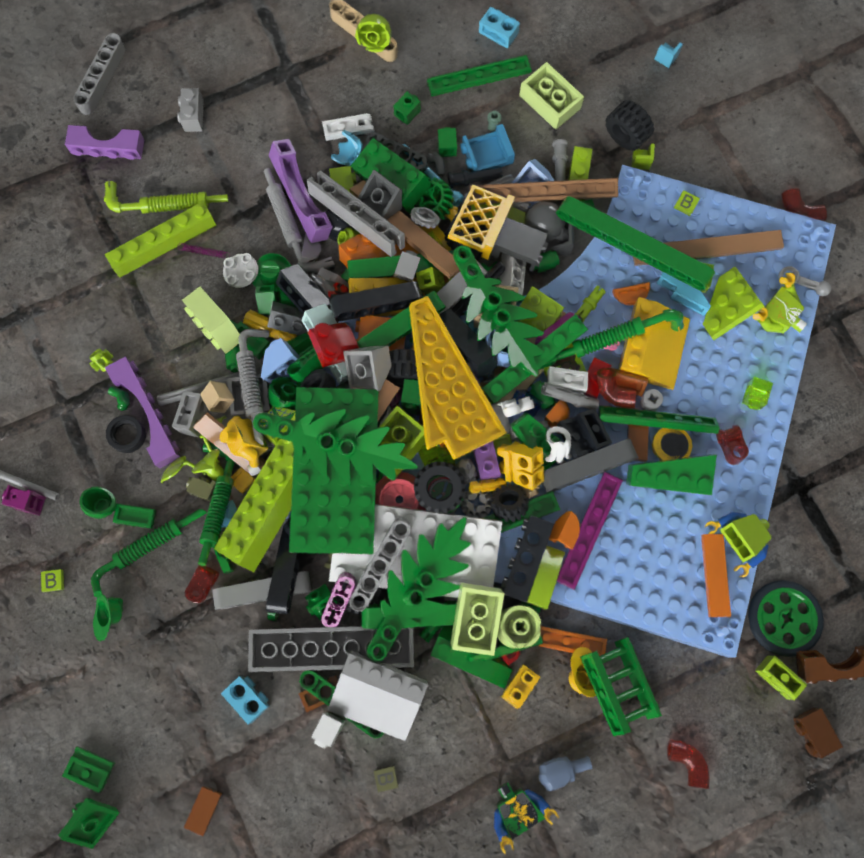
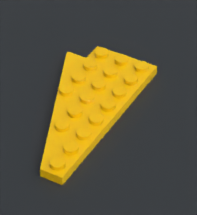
[409,296,507,460]

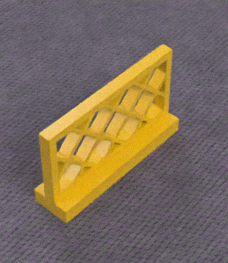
[447,185,515,260]

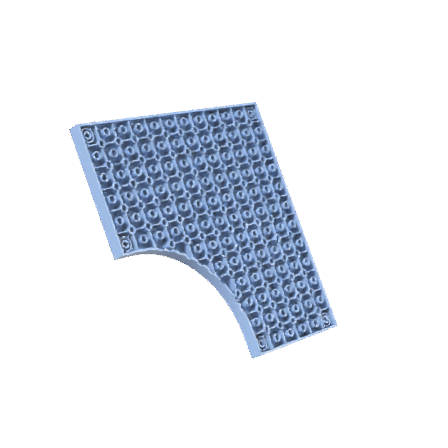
[286,165,836,658]

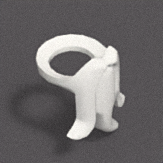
[545,427,572,465]

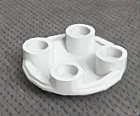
[223,253,258,288]

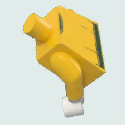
[220,415,269,476]

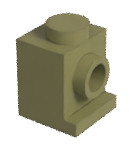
[186,476,216,502]

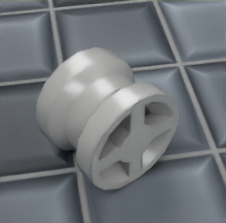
[640,389,663,411]

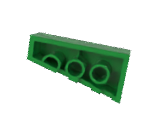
[626,454,717,495]

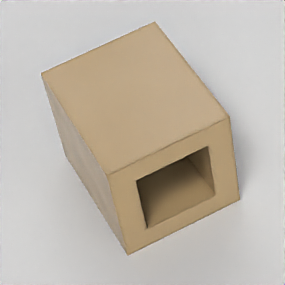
[200,381,235,413]

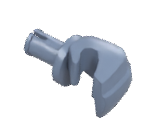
[538,756,592,791]

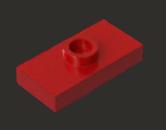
[584,357,612,399]

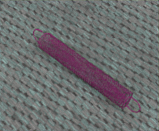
[178,243,230,259]

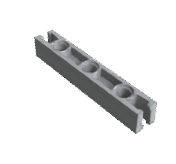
[307,171,405,257]

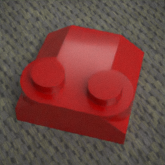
[308,322,358,367]

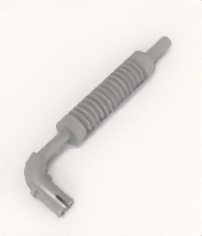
[264,168,335,274]

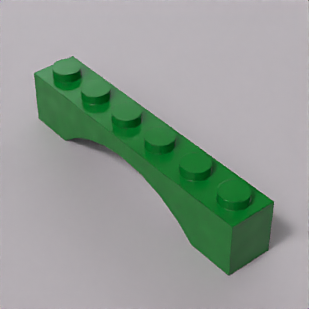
[481,314,588,405]

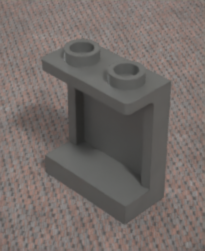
[491,217,548,272]

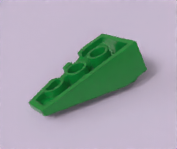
[430,625,512,689]

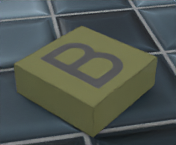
[374,766,399,792]

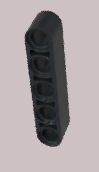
[329,281,424,321]
[266,523,302,614]

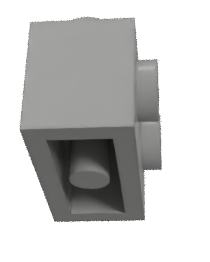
[177,88,203,132]

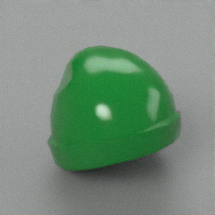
[79,487,117,519]

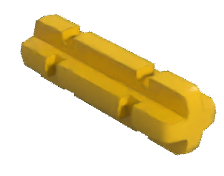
[469,478,507,493]

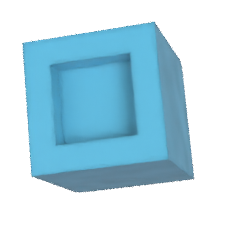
[655,42,683,68]

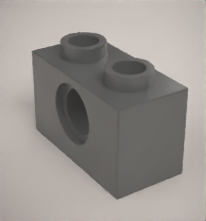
[267,301,306,335]

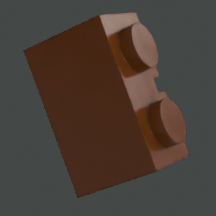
[793,707,843,759]

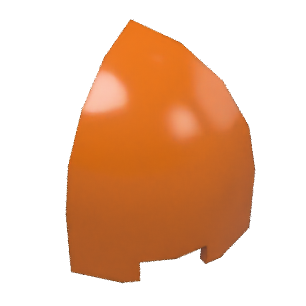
[544,400,570,434]
[549,511,580,549]

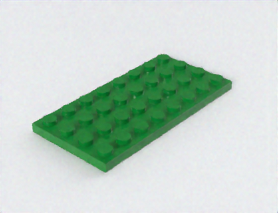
[289,387,379,554]

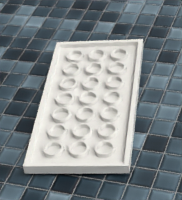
[329,504,502,598]

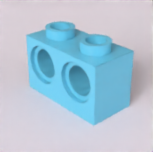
[479,6,520,49]
[221,676,270,725]

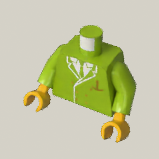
[753,273,807,333]

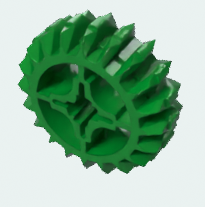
[409,177,454,220]

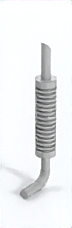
[236,329,269,445]

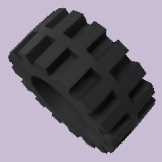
[491,484,528,522]

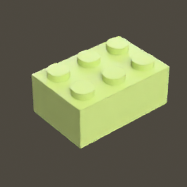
[519,62,584,130]
[182,287,240,354]
[450,582,504,656]

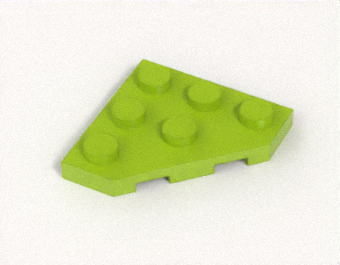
[703,266,765,340]

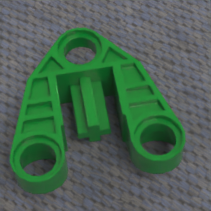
[287,332,324,382]

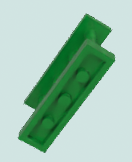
[580,637,662,736]

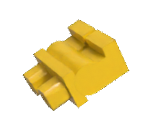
[497,441,544,491]
[500,664,540,709]

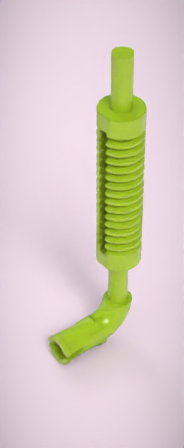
[104,181,228,214]

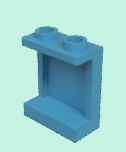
[460,124,515,172]

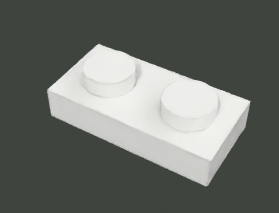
[547,367,588,393]

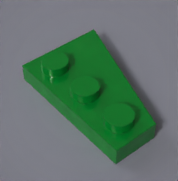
[510,413,562,471]

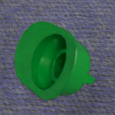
[93,594,123,641]

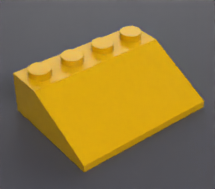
[618,297,690,390]

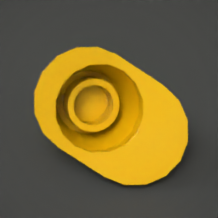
[569,647,596,697]

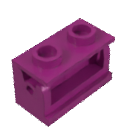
[1,485,46,516]

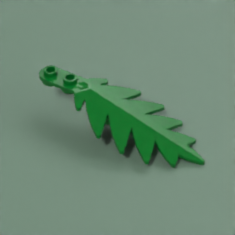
[453,246,544,377]
[253,409,418,486]
[366,517,471,662]

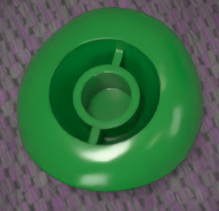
[252,253,291,292]

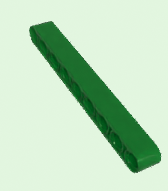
[556,196,715,290]

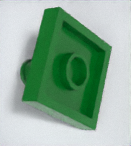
[58,798,120,849]

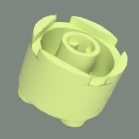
[497,605,541,648]

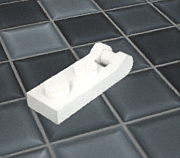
[322,113,374,141]

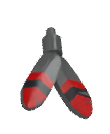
[311,274,349,300]

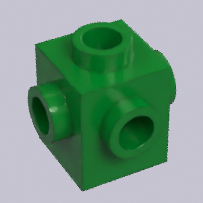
[305,584,338,621]

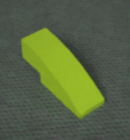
[526,546,565,610]

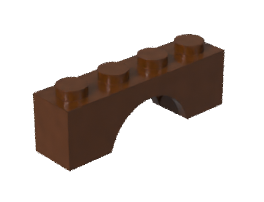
[796,645,864,684]

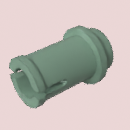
[487,111,502,132]

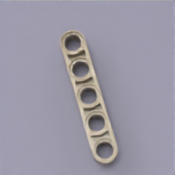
[329,0,398,62]

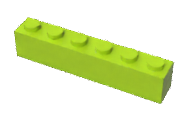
[104,202,216,278]

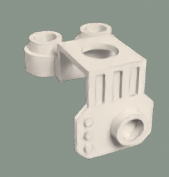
[491,397,535,434]

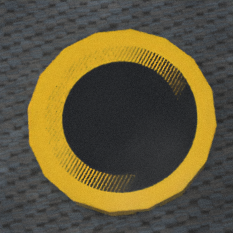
[652,428,693,461]

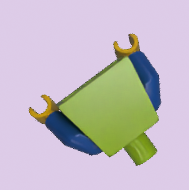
[704,512,771,577]

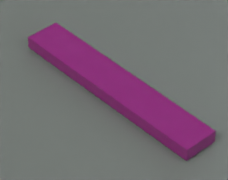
[556,472,623,590]

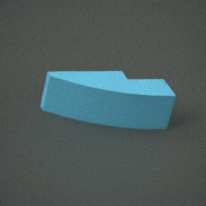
[656,272,711,316]

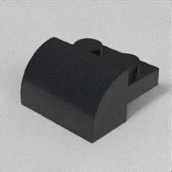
[556,408,612,459]

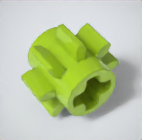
[89,348,114,372]

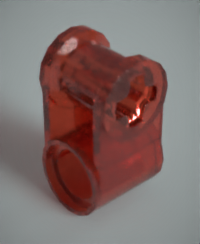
[716,425,749,465]
[185,565,219,604]

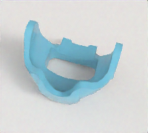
[331,130,363,166]

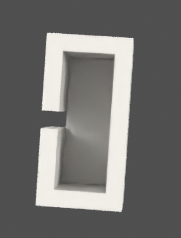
[311,712,345,748]

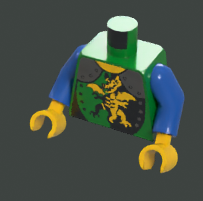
[494,782,559,854]

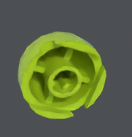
[355,14,391,53]

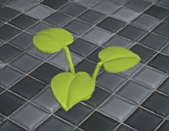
[160,415,227,484]

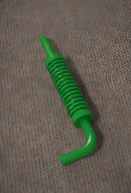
[91,509,207,597]

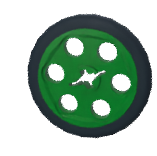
[748,580,824,657]

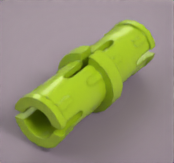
[575,286,606,322]

